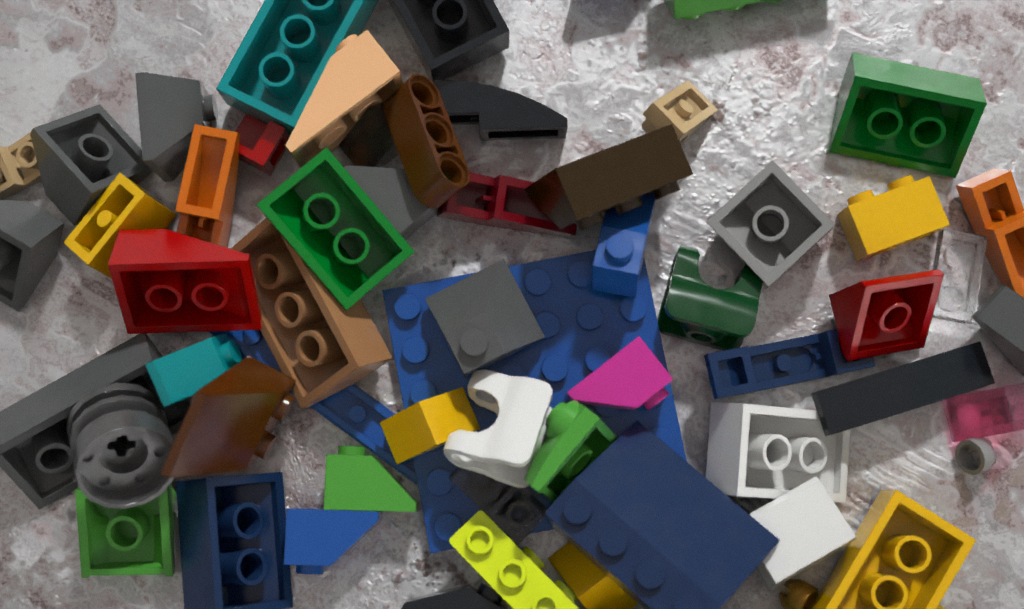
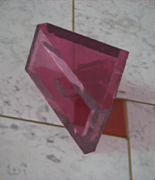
[943,383,1024,442]

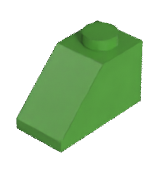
[324,446,419,512]

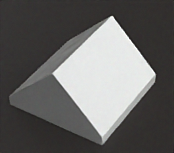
[749,476,856,591]

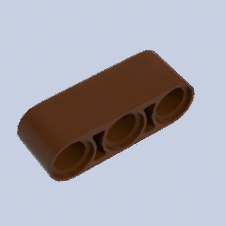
[383,74,470,209]

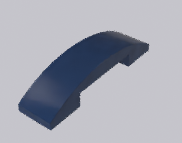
[704,329,876,400]

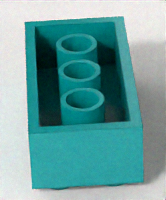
[216,0,379,135]

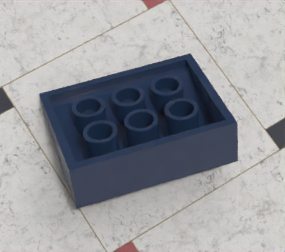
[544,421,780,609]

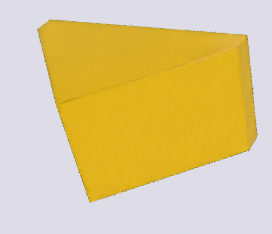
[380,387,480,465]
[548,542,638,609]

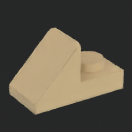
[642,80,718,145]

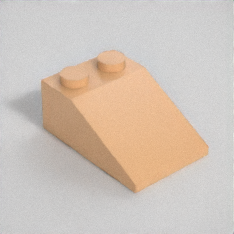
[285,30,403,168]

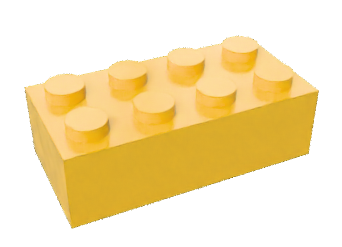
[810,490,976,609]

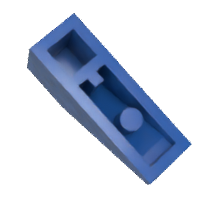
[592,193,656,298]

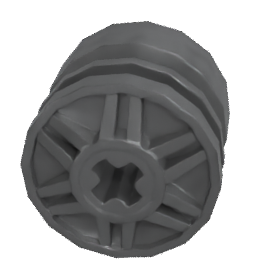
[67,382,174,509]

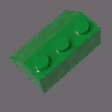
[829,52,987,178]
[256,147,415,310]

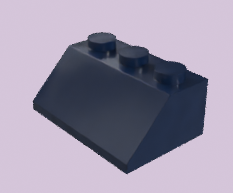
[176,472,293,609]

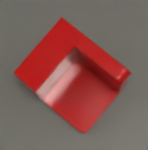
[235,115,290,176]

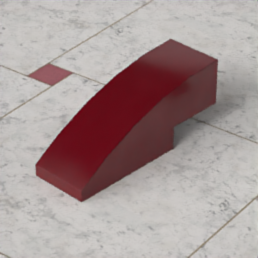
[437,172,577,237]

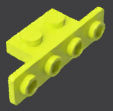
[449,510,579,609]

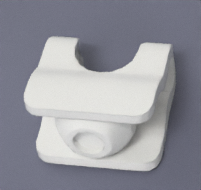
[443,369,553,488]

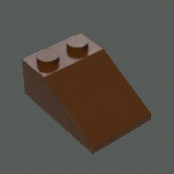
[160,356,296,478]

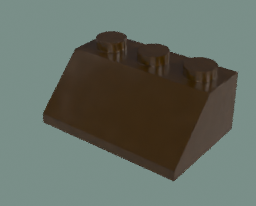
[525,124,693,231]

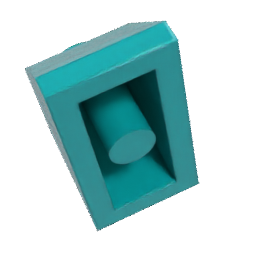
[145,333,242,407]

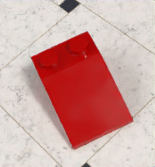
[108,229,263,334]

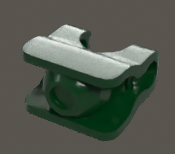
[657,244,763,351]

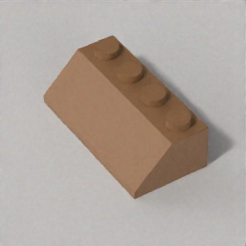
[231,218,393,409]

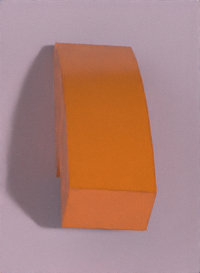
[175,124,240,248]
[956,168,1024,298]

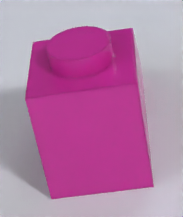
[565,336,674,411]

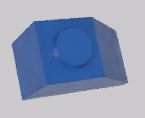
[284,508,382,574]

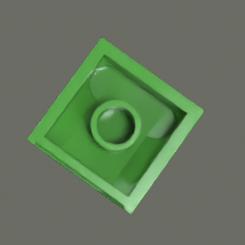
[524,400,618,502]
[75,483,177,578]

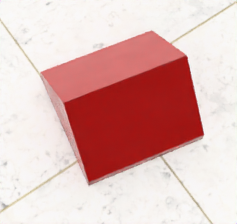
[829,269,944,361]

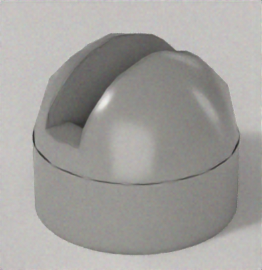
[955,437,997,475]

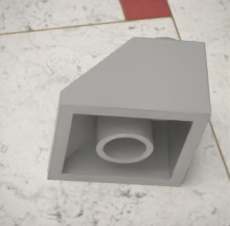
[706,160,836,287]

